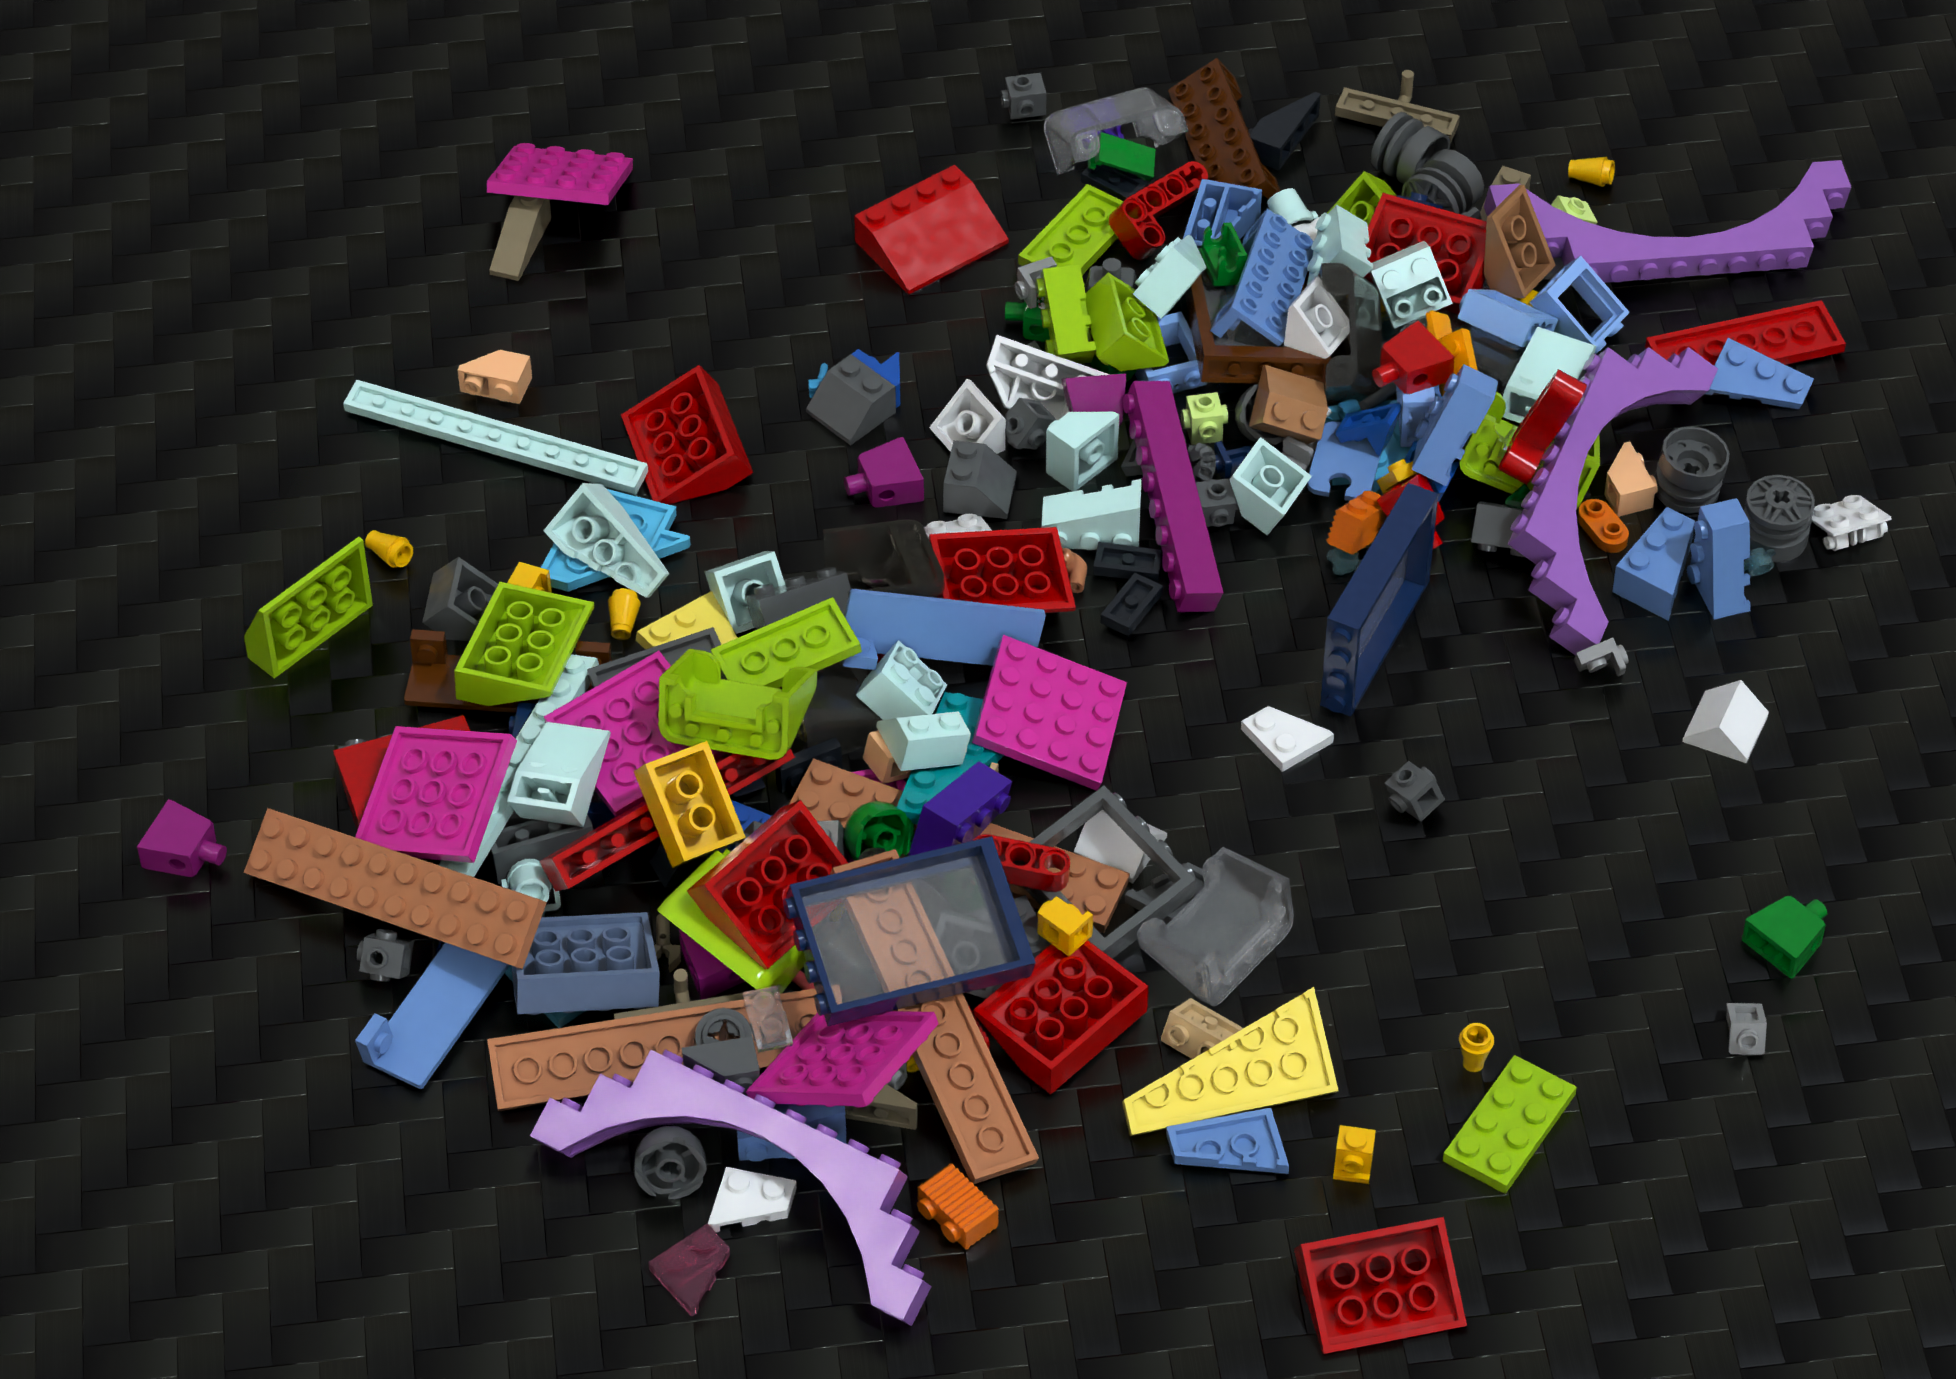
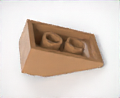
[1484,185,1556,299]

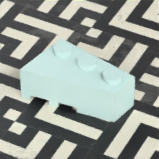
[1307,205,1373,303]
[1041,479,1141,550]

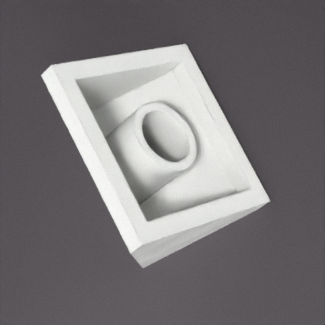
[1284,276,1354,359]
[929,379,1006,454]
[1683,680,1769,763]
[1074,810,1167,883]

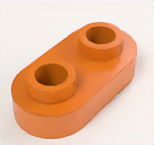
[1578,499,1629,553]

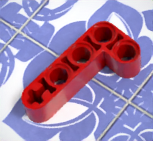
[1109,161,1208,261]
[1498,369,1587,485]

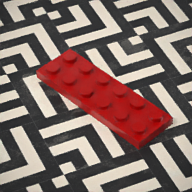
[1645,300,1846,365]

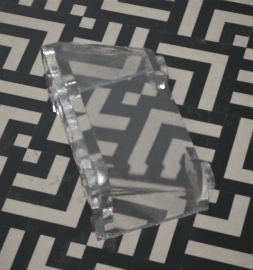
[1044,87,1188,175]
[1137,847,1294,1006]

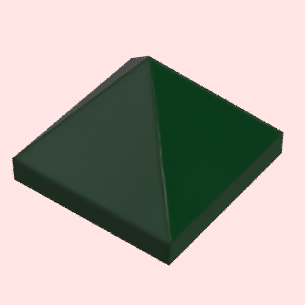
[1505,484,1530,509]

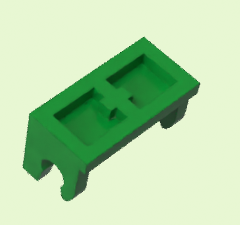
[1087,132,1156,181]
[1198,222,1247,286]

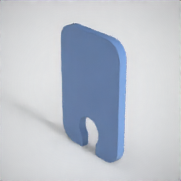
[1307,421,1381,501]

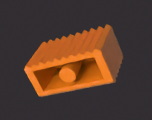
[1326,491,1387,555]
[917,1163,998,1249]

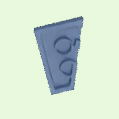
[1705,338,1814,409]
[1166,1108,1289,1174]

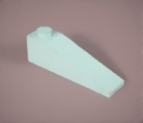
[543,483,669,598]

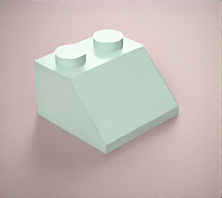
[1046,412,1119,492]
[1229,437,1312,536]
[705,551,785,634]
[876,711,971,771]

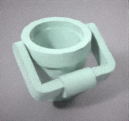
[1267,188,1318,227]
[501,859,561,917]

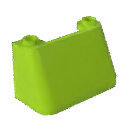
[1459,392,1600,510]
[658,649,817,760]
[657,848,827,996]

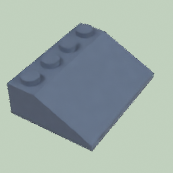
[512,912,660,1015]

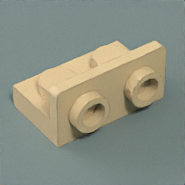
[1161,998,1243,1059]

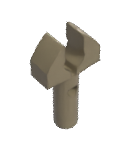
[654,913,681,972]

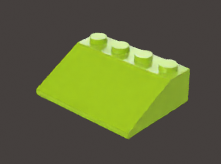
[244,537,373,679]
[454,582,594,706]

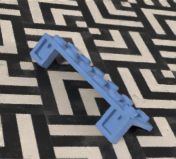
[1210,209,1313,346]
[841,589,1046,670]
[355,943,510,1089]

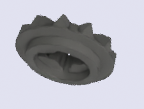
[1187,442,1216,482]
[695,1008,752,1045]

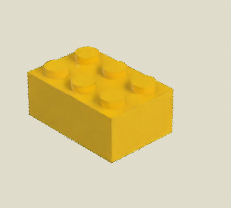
[634,741,746,868]

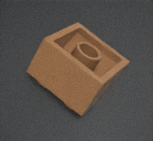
[1249,365,1328,444]

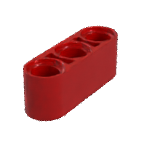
[970,834,1070,892]

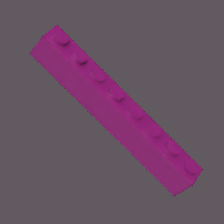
[1123,381,1224,612]

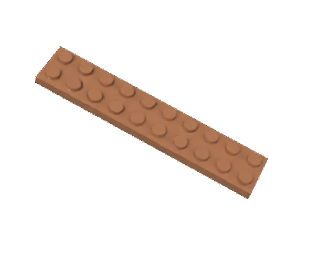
[789,758,1130,933]
[244,808,547,969]
[830,849,1039,1184]
[487,985,842,1111]

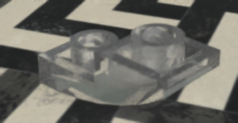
[743,985,793,1053]

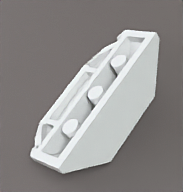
[986,335,1110,420]

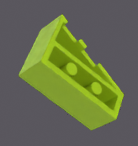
[1036,264,1096,364]

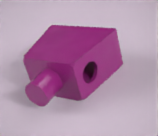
[1061,373,1126,425]
[844,437,924,508]
[137,799,227,877]
[679,929,745,1000]

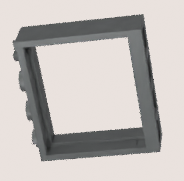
[1013,785,1196,959]

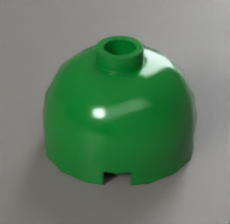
[844,801,914,861]

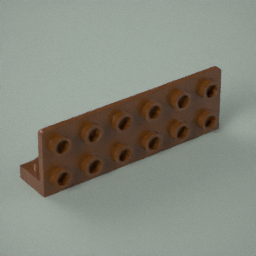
[1168,58,1281,200]
[404,629,612,713]

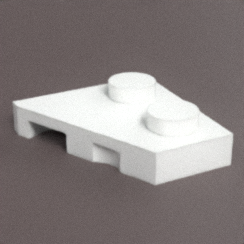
[1241,706,1334,772]
[708,1167,797,1233]

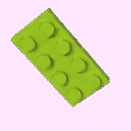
[1018,184,1124,275]
[711,597,862,688]
[1443,1055,1577,1194]

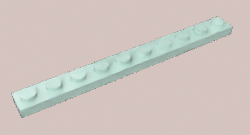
[343,380,648,495]
[439,654,599,877]

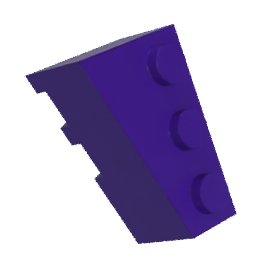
[908,761,1012,878]

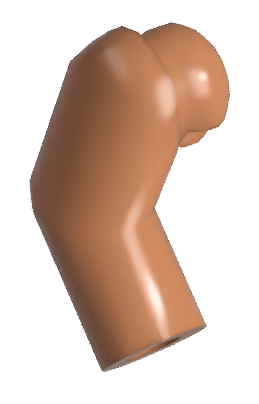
[1062,548,1087,593]

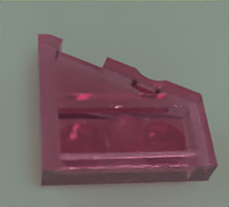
[649,1224,730,1317]

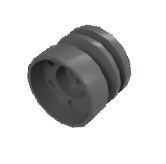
[1371,112,1450,185]
[1402,149,1484,214]
[1654,426,1730,513]
[1744,475,1815,562]

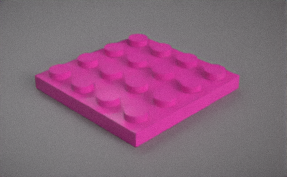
[487,143,633,205]
[972,635,1127,791]
[544,650,728,817]
[355,726,517,863]
[746,1011,939,1108]

